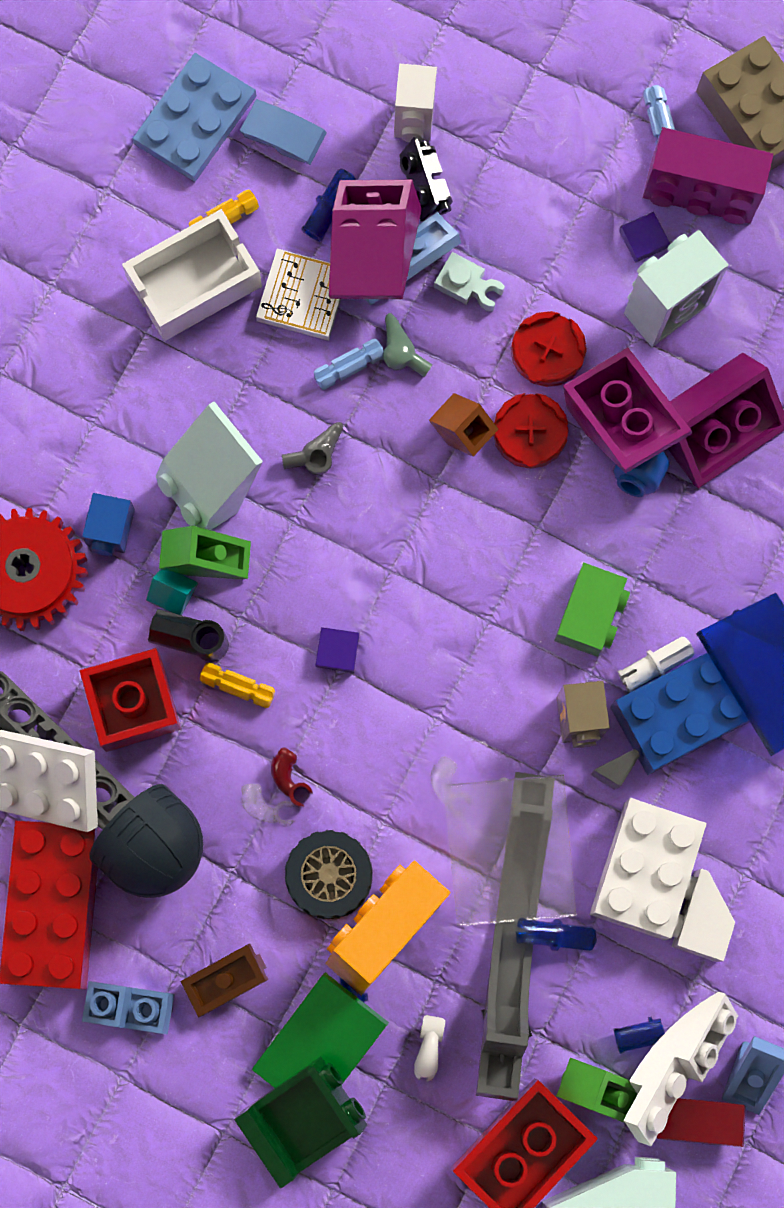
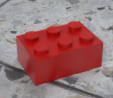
[451,1078,598,1208]

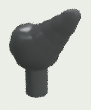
[281,422,343,475]

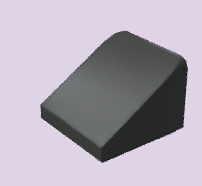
[591,749,640,790]

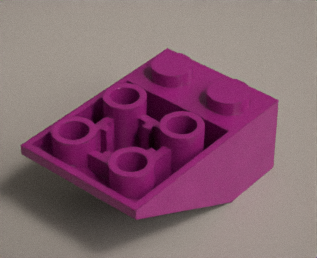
[328,179,422,299]

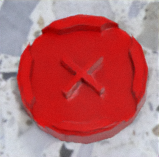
[511,311,587,387]
[493,393,569,469]

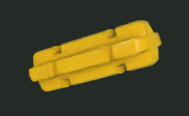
[188,190,259,227]
[200,662,275,708]

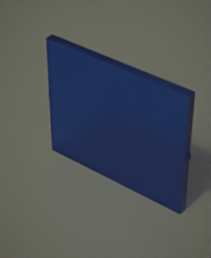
[696,593,784,756]

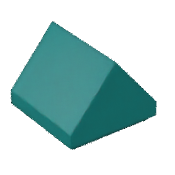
[146,569,198,615]

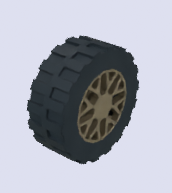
[285,830,373,920]

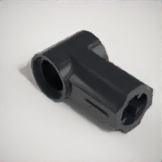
[148,609,229,662]

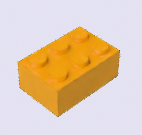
[325,860,451,996]

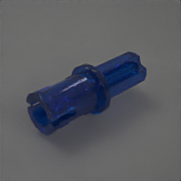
[301,168,356,242]
[516,918,597,951]

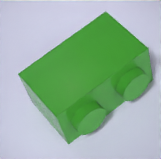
[554,562,630,657]

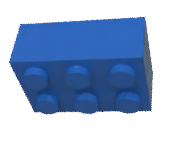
[610,647,758,776]

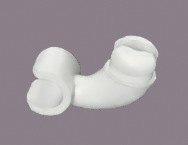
[414,1015,445,1082]

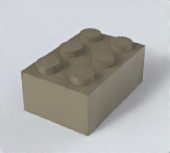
[696,36,784,171]

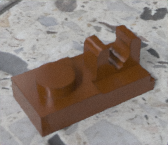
[180,944,268,1018]

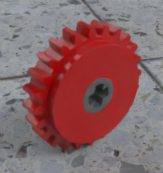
[0,508,88,631]

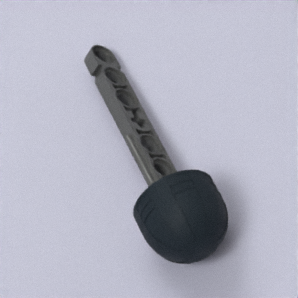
[0,671,203,898]

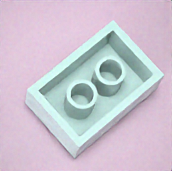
[624,230,729,347]

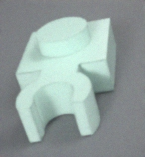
[434,252,505,311]

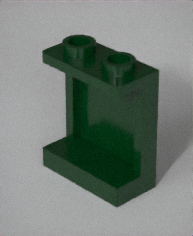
[234,1057,367,1189]

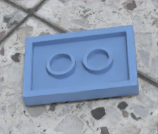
[133,53,257,182]

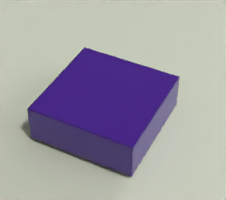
[619,212,670,263]
[315,627,360,673]

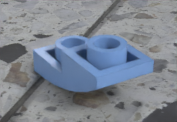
[240,99,327,165]
[82,981,174,1034]

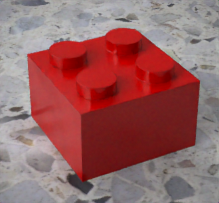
[79,648,182,752]

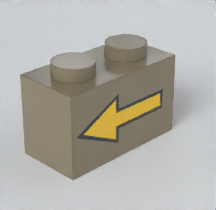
[556,681,610,748]

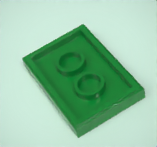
[251,972,389,1088]

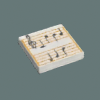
[256,249,341,341]

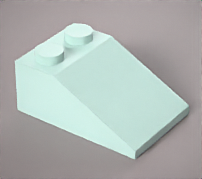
[156,402,263,530]
[542,1157,676,1208]

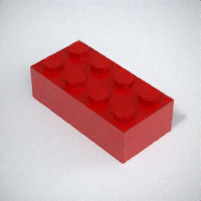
[0,820,101,990]

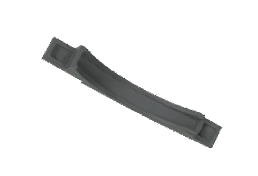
[476,772,555,1101]

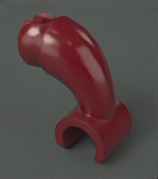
[271,747,313,808]

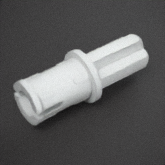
[617,637,695,693]

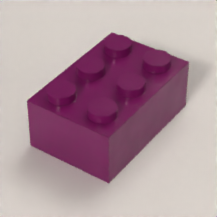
[643,127,774,224]

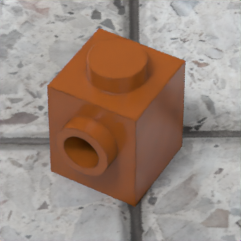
[429,393,499,457]

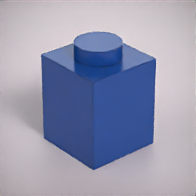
[82,493,135,556]

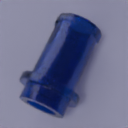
[613,1016,665,1054]

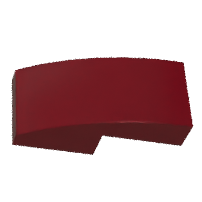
[657,1098,746,1147]

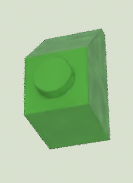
[159,525,251,580]
[556,1058,638,1123]

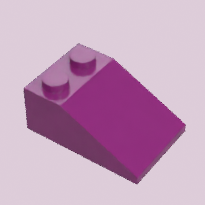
[563,347,692,473]

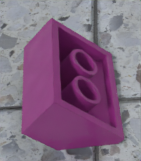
[668,352,784,488]

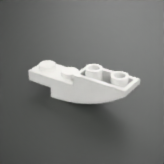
[624,992,738,1146]

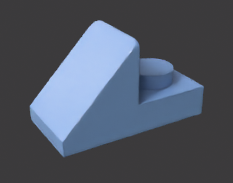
[722,1036,784,1115]

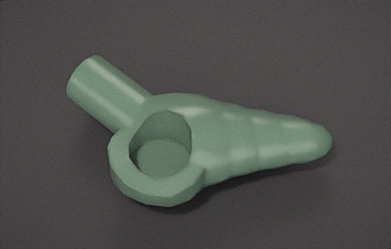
[383,313,433,377]

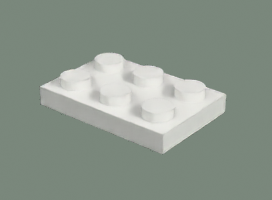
[0,730,98,832]

